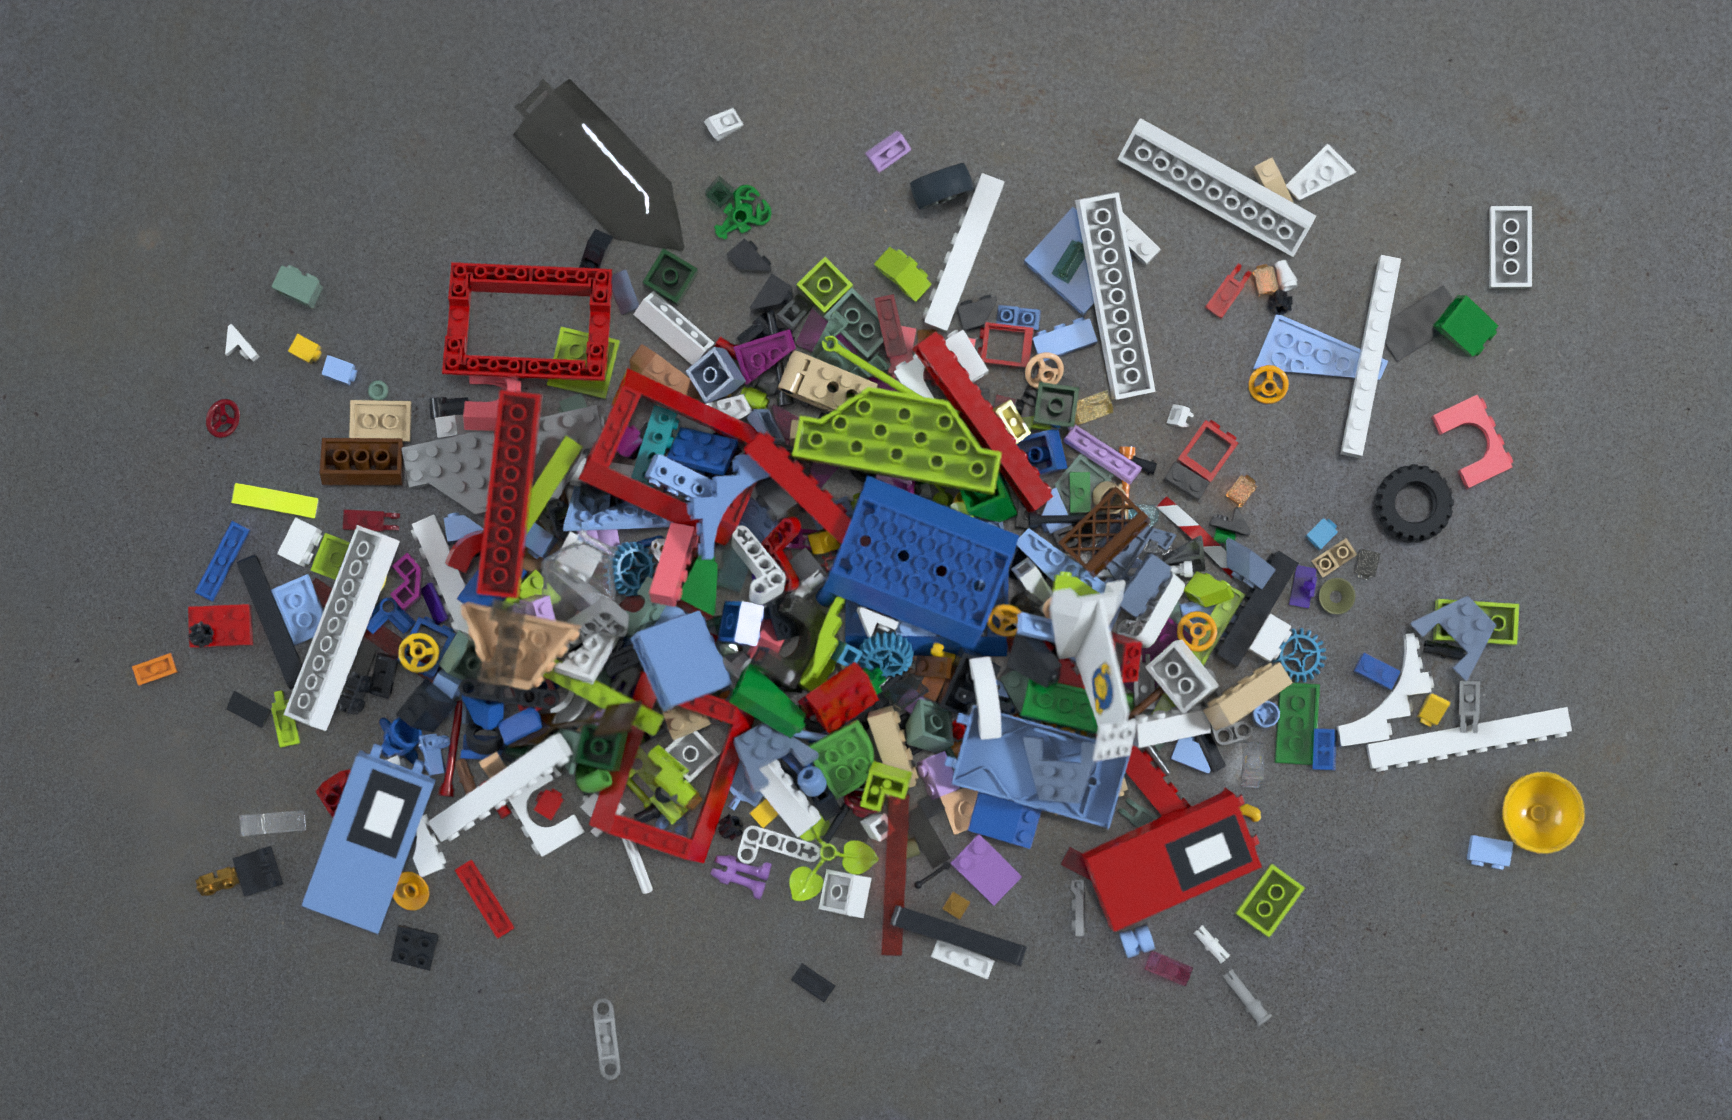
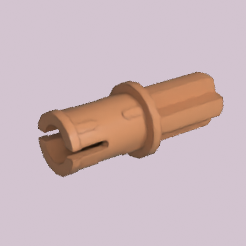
[455,758,476,795]

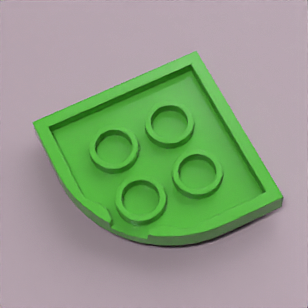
[808,719,874,800]

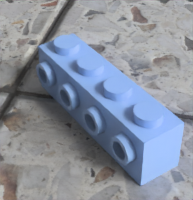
[644,454,714,503]

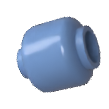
[797,766,827,797]

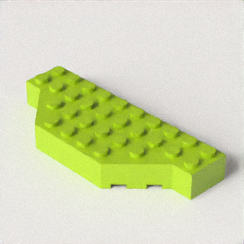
[792,387,1001,495]

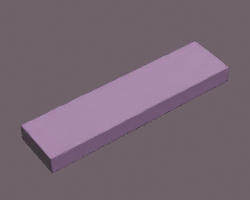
[1063,425,1142,485]

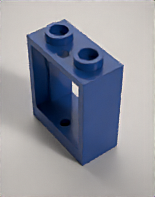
[397,616,456,680]

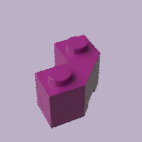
[390,553,423,611]

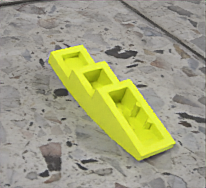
[231,483,318,518]

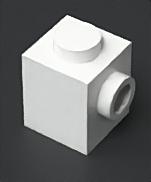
[860,812,895,842]

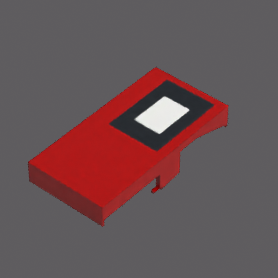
[1081,787,1262,932]

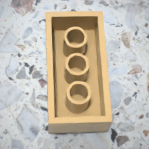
[1202,662,1293,731]

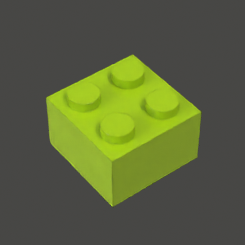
[796,257,853,316]

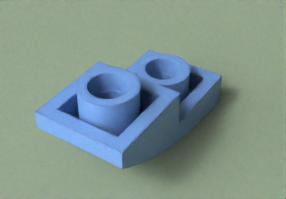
[996,305,1041,331]

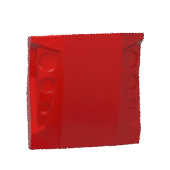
[316,769,351,819]

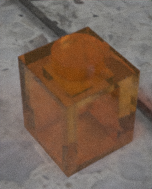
[1252,264,1279,296]
[1225,474,1257,507]

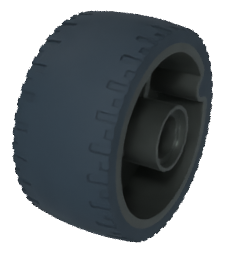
[910,163,974,209]

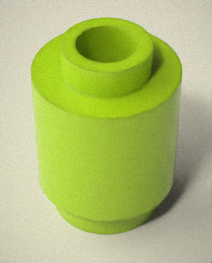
[740,387,770,410]

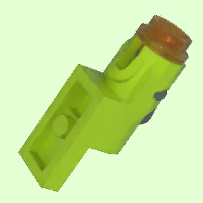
[647,744,703,811]

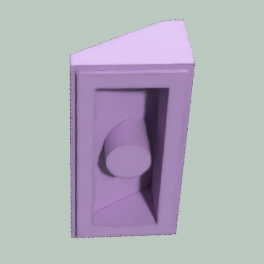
[865,131,911,173]

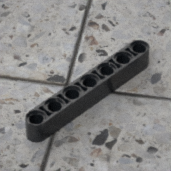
[237,554,303,690]
[889,905,1027,966]

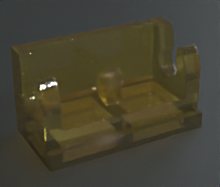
[1075,390,1114,426]

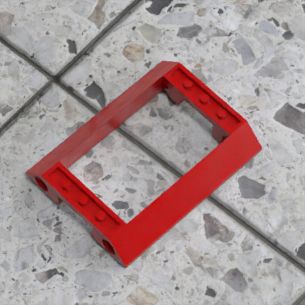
[442,262,612,381]
[578,368,758,546]
[588,671,755,863]

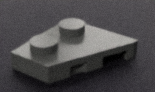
[1163,535,1205,575]

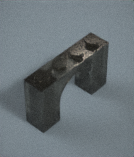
[750,593,827,689]
[478,600,527,685]

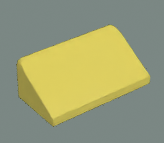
[992,400,1031,444]

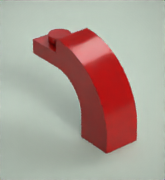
[445,530,484,573]

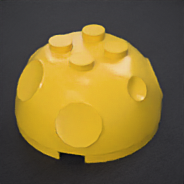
[1502,772,1584,853]

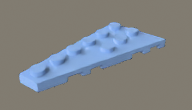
[1253,314,1388,380]
[563,486,673,531]

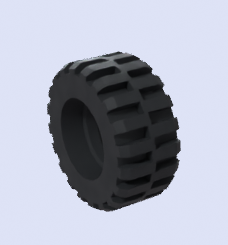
[1374,464,1454,543]

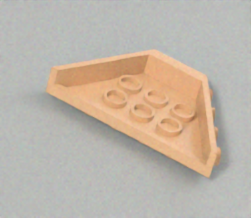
[461,602,582,690]

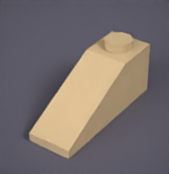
[1252,158,1293,203]

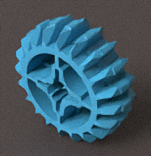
[604,542,657,596]
[1272,628,1327,683]
[859,632,913,678]

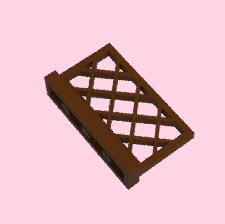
[1058,487,1151,579]

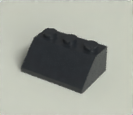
[936,646,1001,716]

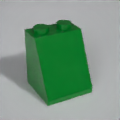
[1433,295,1499,357]
[960,472,1018,523]
[681,552,718,616]

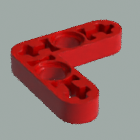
[761,517,801,592]

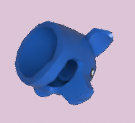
[379,717,422,765]

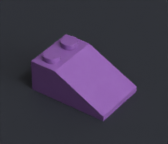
[950,834,1022,906]

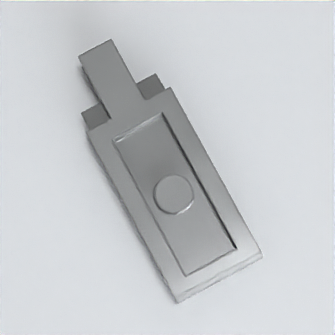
[1071,880,1085,936]

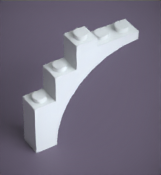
[1336,633,1434,747]

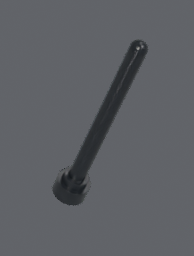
[767,310,794,406]
[1028,512,1126,528]

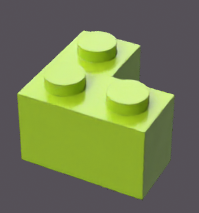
[874,247,932,302]
[860,761,913,812]

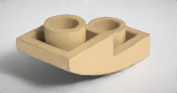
[1312,538,1358,577]

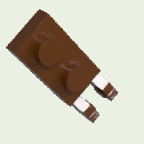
[903,655,952,679]

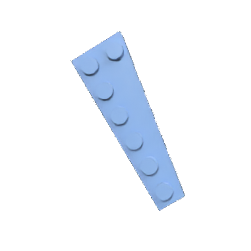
[1016,528,1120,612]

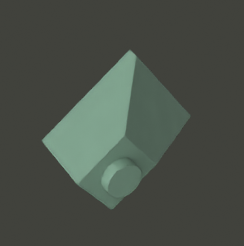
[554,728,581,774]

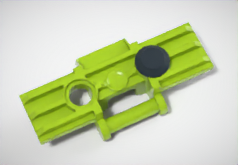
[626,746,693,825]

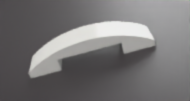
[969,657,1001,740]

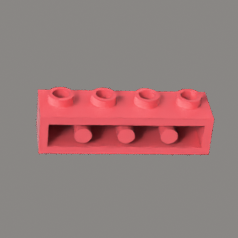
[649,523,698,607]

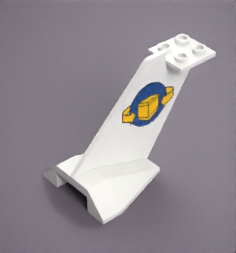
[1050,580,1137,761]

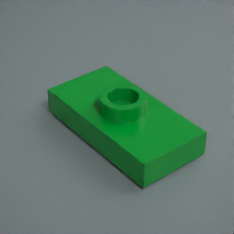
[1069,472,1091,513]

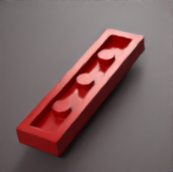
[454,859,515,939]

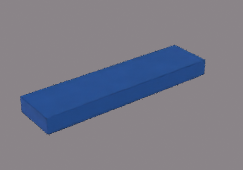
[195,521,251,602]

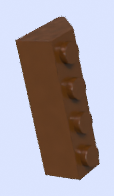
[319,438,404,485]

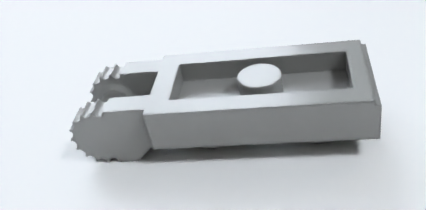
[1459,681,1480,733]

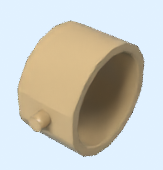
[1092,481,1126,514]

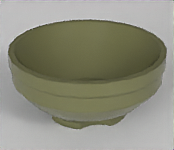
[1318,578,1356,615]

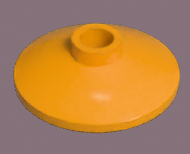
[393,872,429,911]

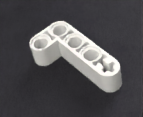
[731,526,785,605]
[1117,571,1185,648]
[738,826,820,864]

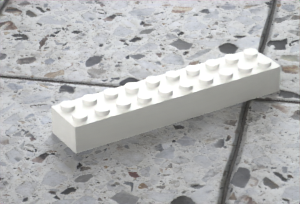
[1118,118,1316,257]
[1075,192,1155,400]
[284,525,400,731]

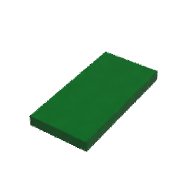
[1020,679,1099,735]
[1274,683,1320,765]

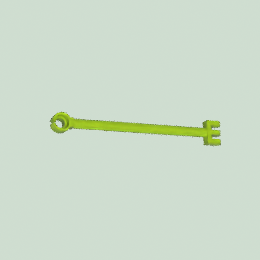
[822,336,959,415]

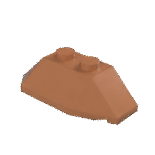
[629,344,701,408]

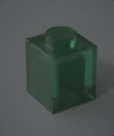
[705,176,734,208]

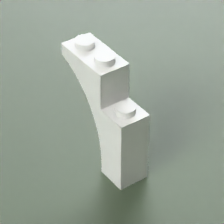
[1012,557,1052,618]

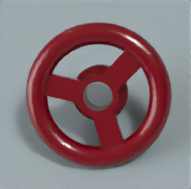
[206,399,240,438]
[844,791,883,818]

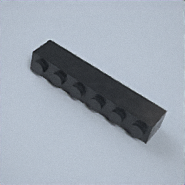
[1214,550,1299,668]

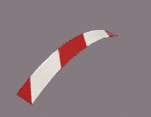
[1156,496,1233,579]

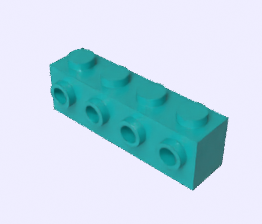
[631,405,680,489]

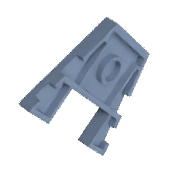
[1095,517,1177,585]
[1410,596,1496,681]
[734,723,819,794]
[1023,736,1096,804]

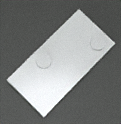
[1489,206,1532,289]

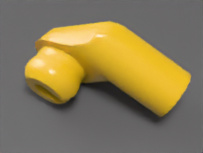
[930,643,955,664]
[1240,804,1261,822]

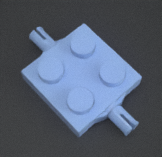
[727,761,764,811]

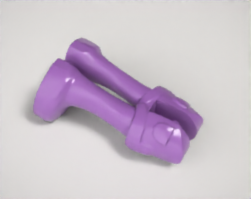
[710,855,772,900]

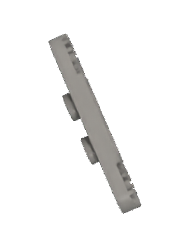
[593,998,621,1080]

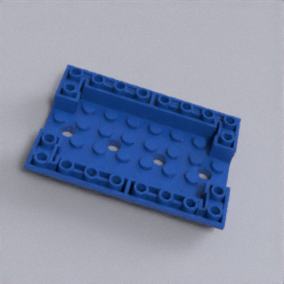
[823,476,1019,649]

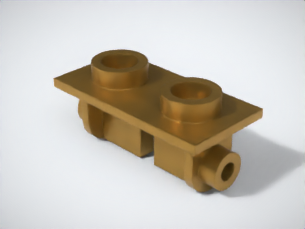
[196,866,240,896]

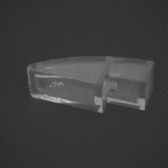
[240,810,306,836]

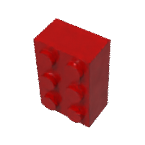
[188,604,254,648]
[805,662,879,734]

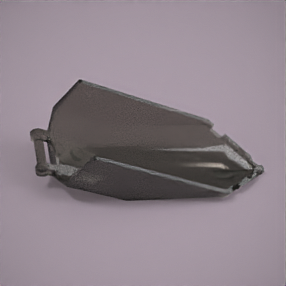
[513,78,685,252]

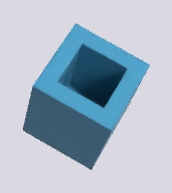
[1305,518,1338,550]
[831,639,863,667]

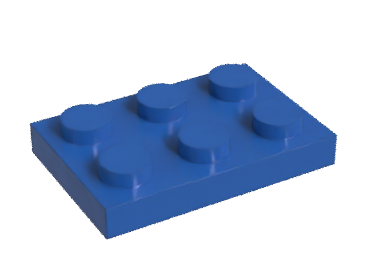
[667,427,738,476]

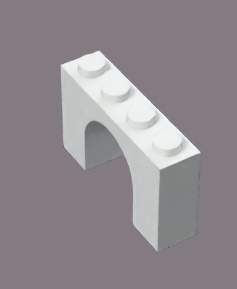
[894,330,988,399]
[505,774,585,857]

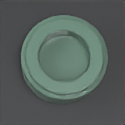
[368,380,389,401]

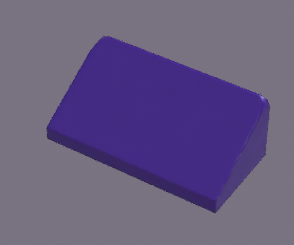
[421,582,450,625]

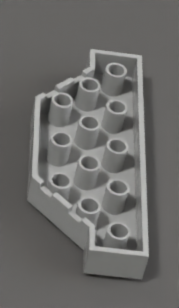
[402,405,604,516]

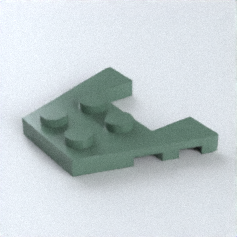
[810,310,891,391]

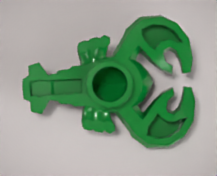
[714,184,772,239]

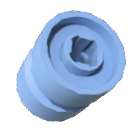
[1251,701,1280,728]
[1119,924,1155,958]

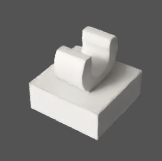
[1167,404,1193,428]

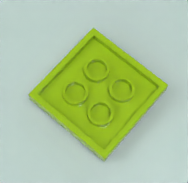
[547,327,620,400]

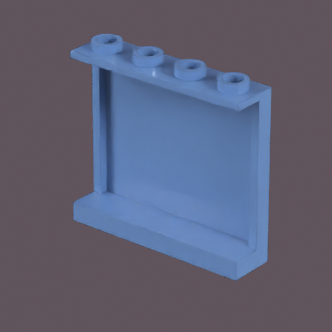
[1024,207,1133,316]
[630,610,732,712]

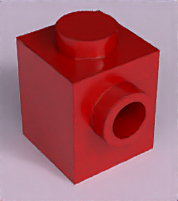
[534,788,565,820]

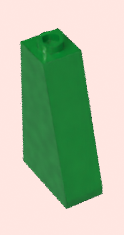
[729,663,806,738]

